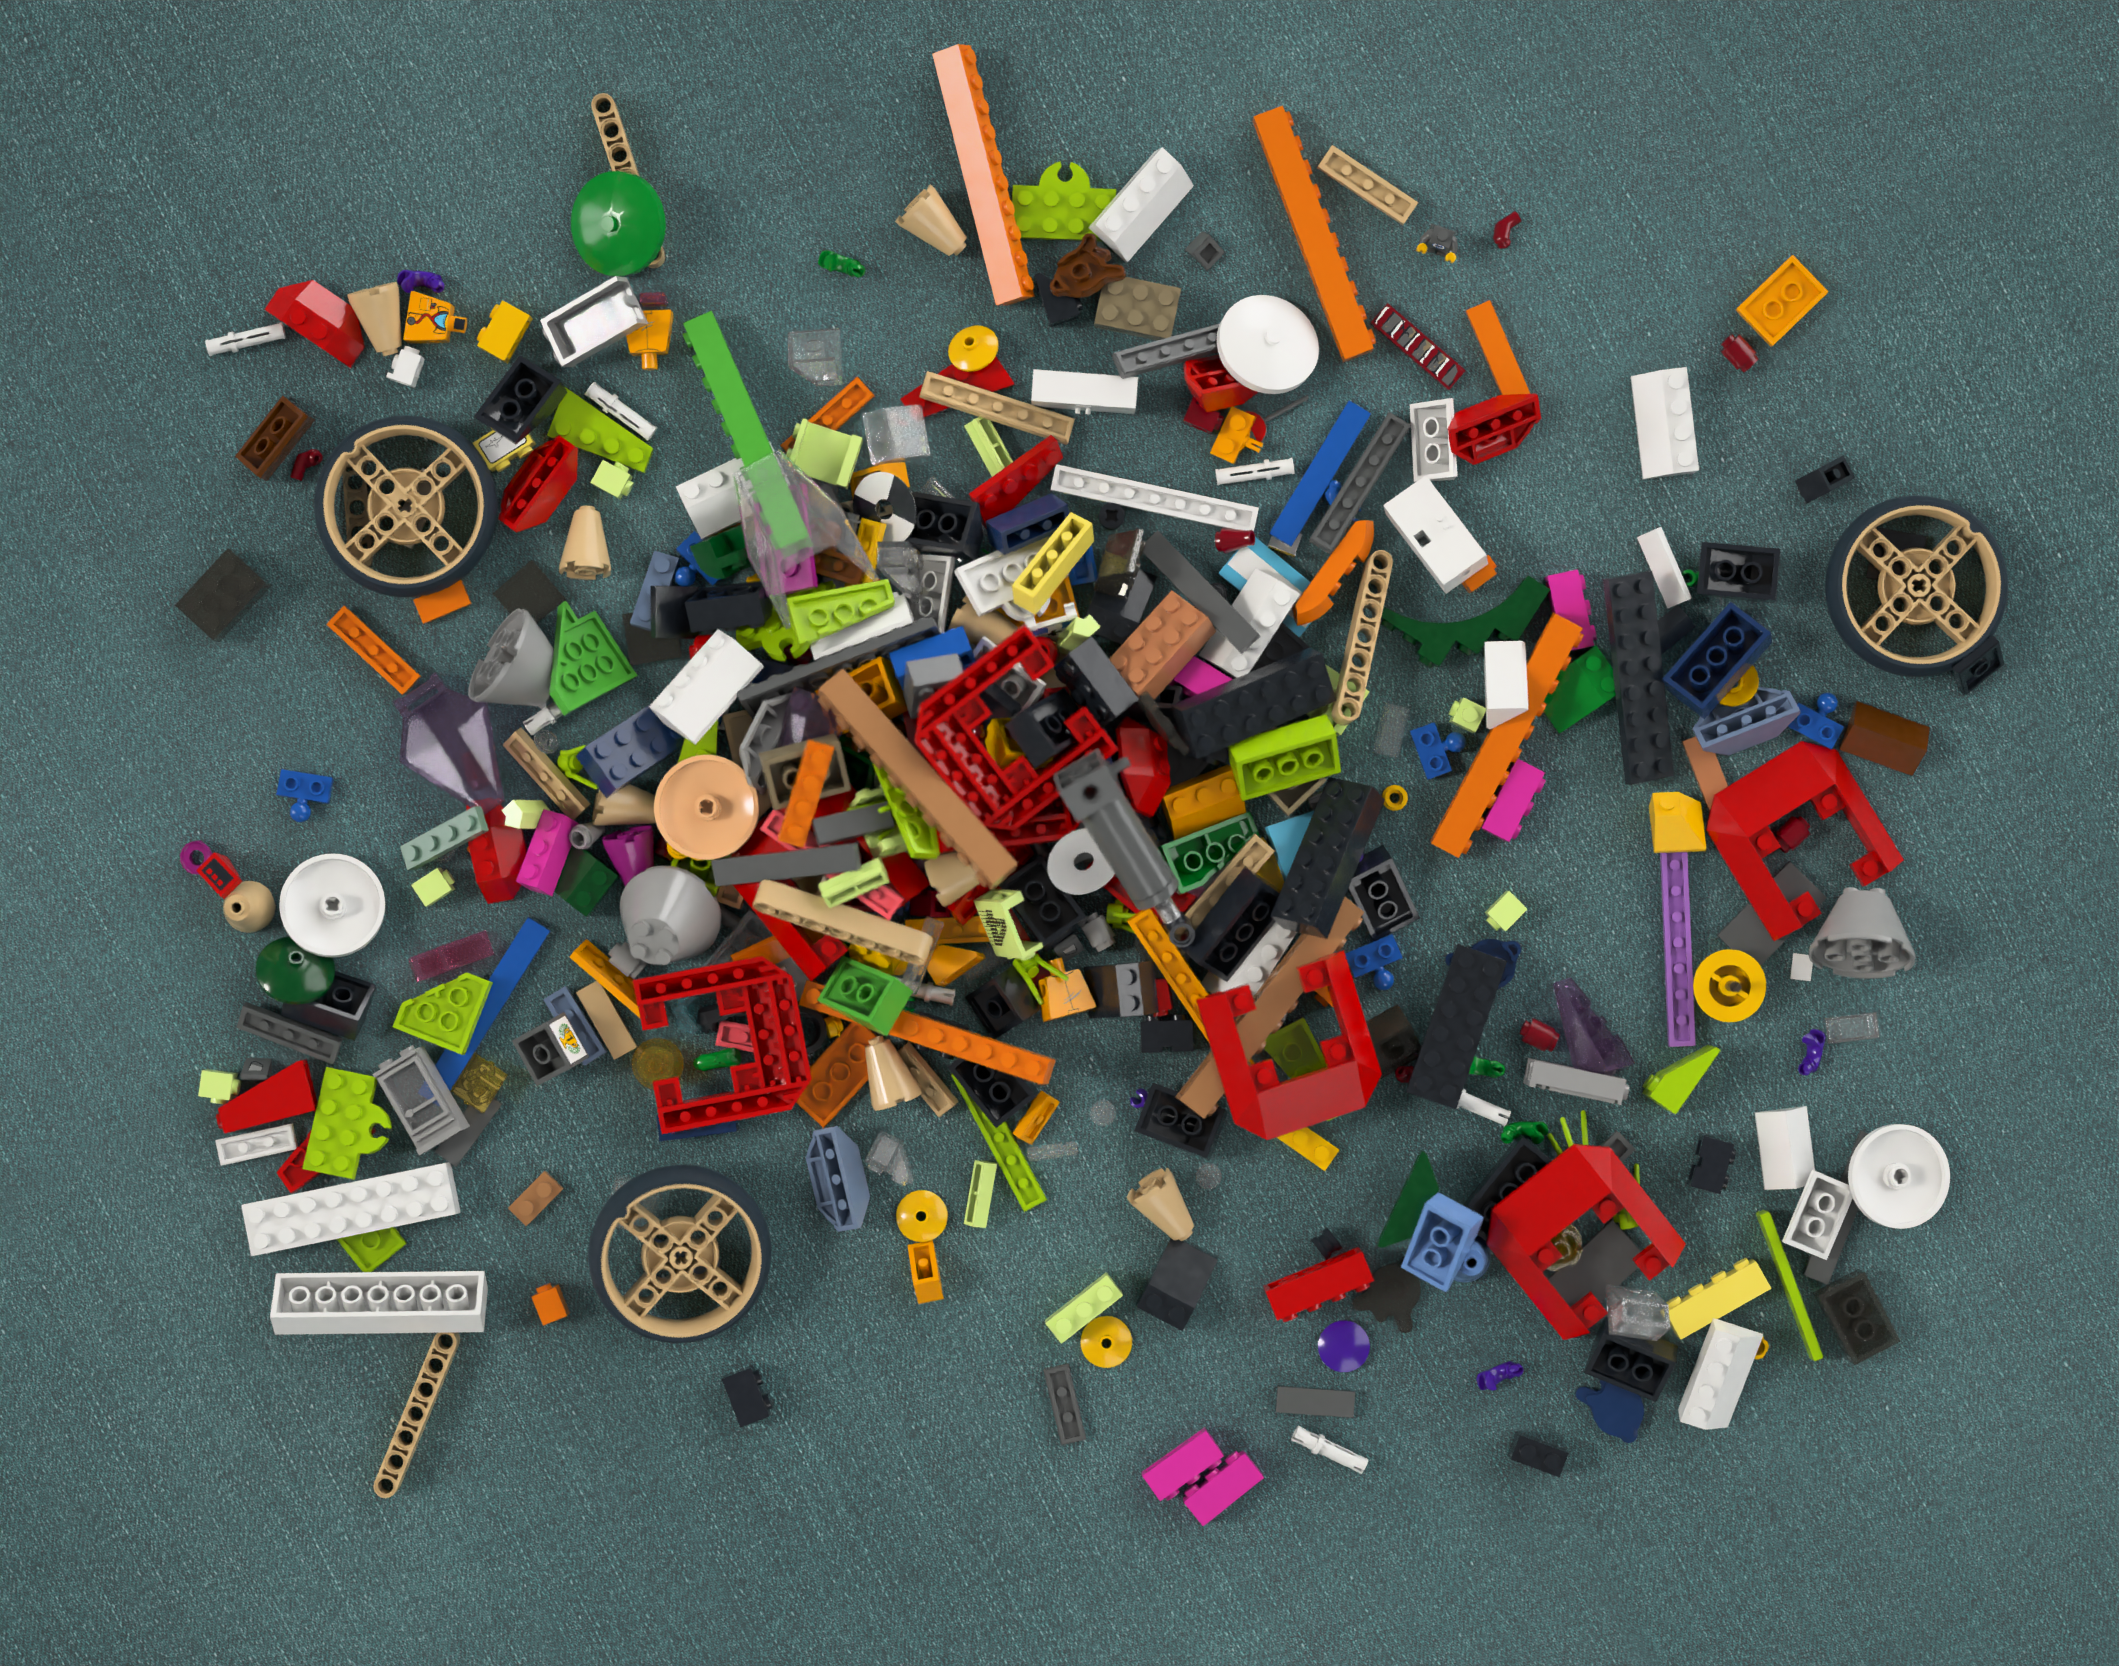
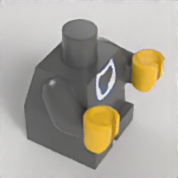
[1416,223,1458,263]

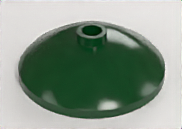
[256,936,335,1004]

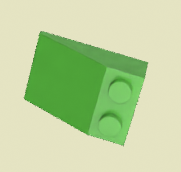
[817,956,913,1036]

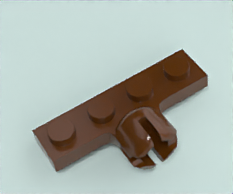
[810,519,869,585]

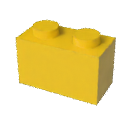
[477,300,533,364]

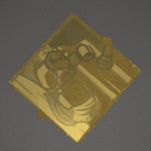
[451,1053,508,1113]

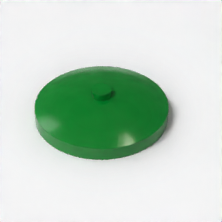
[571,171,666,276]

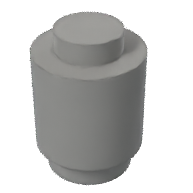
[1081,912,1116,952]
[608,942,647,979]

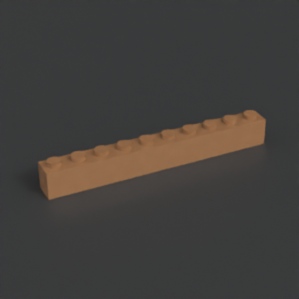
[818,669,1017,890]
[1175,897,1364,1118]

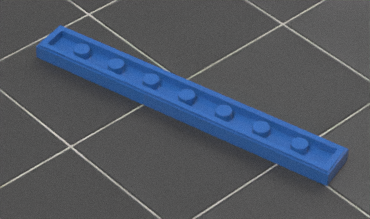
[418,917,551,1106]

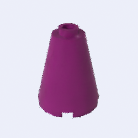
[602,825,654,887]

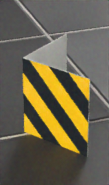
[1268,533,1303,557]

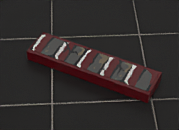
[1370,303,1466,391]

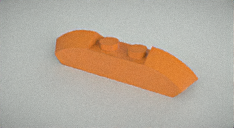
[1292,520,1374,626]

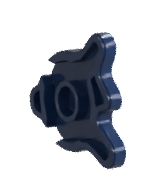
[1445,939,1521,989]
[1575,1380,1644,1443]

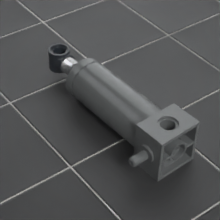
[1053,748,1195,947]

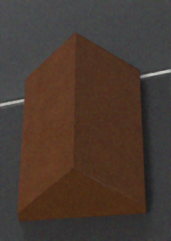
[235,395,315,481]
[1839,701,1930,776]

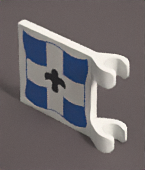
[1023,602,1078,642]

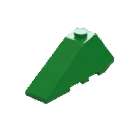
[1158,811,1259,895]

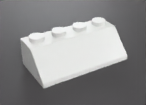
[1089,147,1194,263]
[1631,367,1699,479]
[676,442,791,540]
[1199,569,1300,679]
[810,591,915,660]
[649,630,764,744]
[1201,922,1297,996]
[1678,1318,1763,1430]

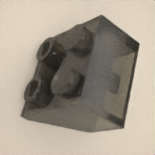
[1093,529,1146,599]

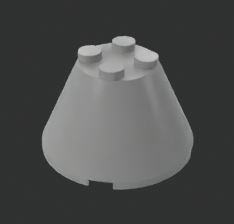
[468,608,554,709]
[620,866,722,965]
[1809,888,1915,979]

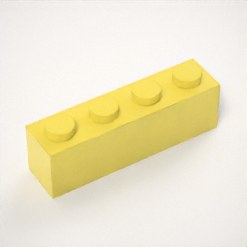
[1012,512,1094,615]
[1662,1258,1771,1339]

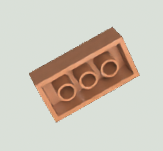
[1109,591,1216,707]

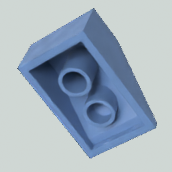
[1401,1192,1484,1292]

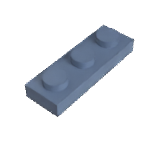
[630,551,680,631]
[543,986,607,1066]

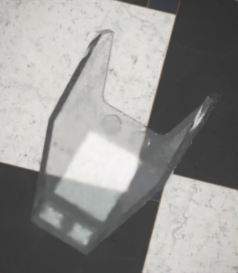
[733,449,879,630]

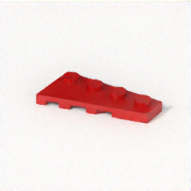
[969,435,1063,531]

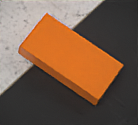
[413,580,472,624]

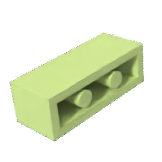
[1045,1272,1123,1344]

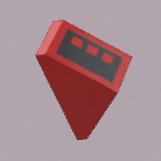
[196,852,242,899]

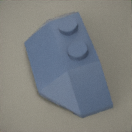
[1693,687,1800,755]
[806,1126,870,1232]

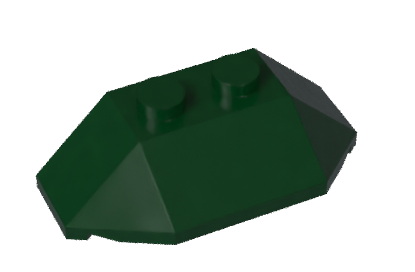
[1376,1150,1439,1248]

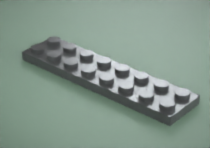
[737,617,942,719]

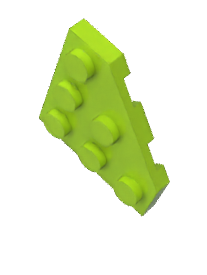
[393,973,493,1055]

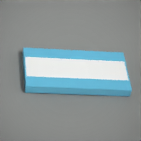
[1218,537,1312,637]

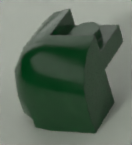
[690,519,762,579]

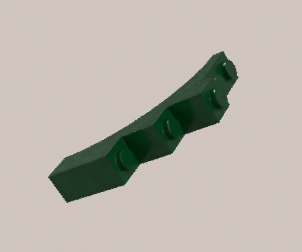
[1380,575,1550,669]

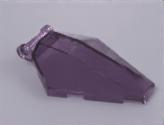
[393,672,505,815]

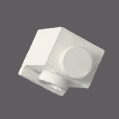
[386,346,425,388]

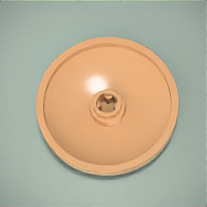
[654,755,760,860]

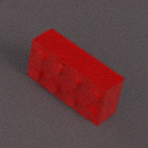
[1263,1247,1374,1322]

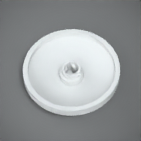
[1217,295,1319,394]
[279,854,385,957]
[1848,1124,1950,1229]

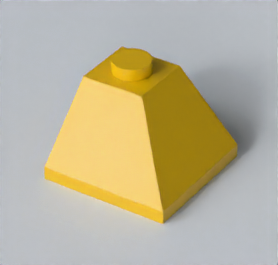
[1649,792,1706,853]

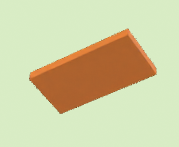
[796,1022,878,1128]

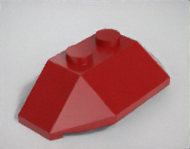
[264,280,365,368]
[1183,354,1258,412]
[1448,393,1541,465]
[498,435,578,533]
[1116,716,1171,818]
[466,798,527,904]

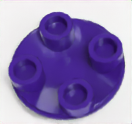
[1318,1320,1370,1372]

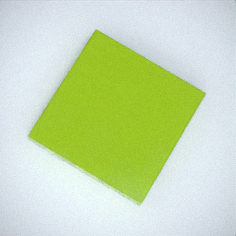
[337,1227,407,1272]

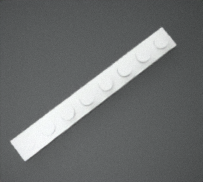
[1051,464,1259,532]

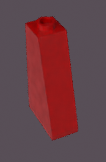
[216,1059,318,1134]

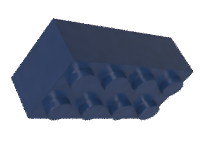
[1663,602,1772,719]
[576,703,685,799]

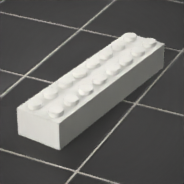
[241,1162,461,1256]
[270,1271,488,1335]

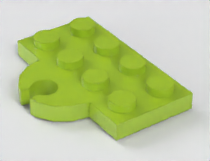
[1012,161,1116,242]
[736,581,836,661]
[303,1067,392,1180]

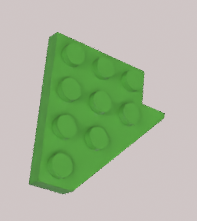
[549,601,637,716]

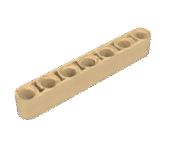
[591,93,665,268]
[1332,550,1393,726]
[753,880,933,965]
[373,1332,460,1498]

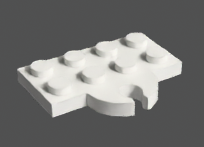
[954,537,1069,622]

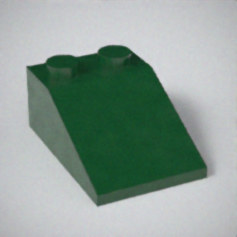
[554,845,620,917]

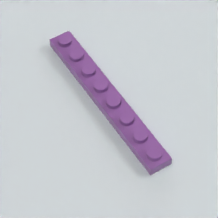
[1660,852,1696,1047]

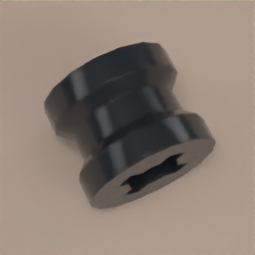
[1099,503,1125,530]
[1311,1227,1343,1260]

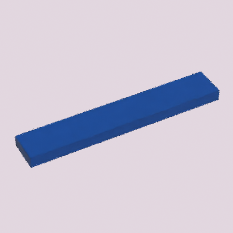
[1269,401,1371,547]

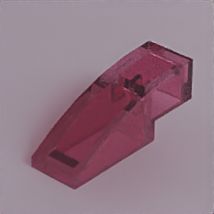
[408,930,494,983]

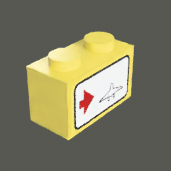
[473,430,536,472]

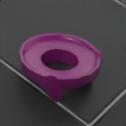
[180,840,212,875]

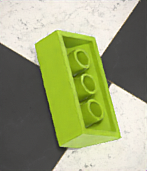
[1228,714,1341,801]

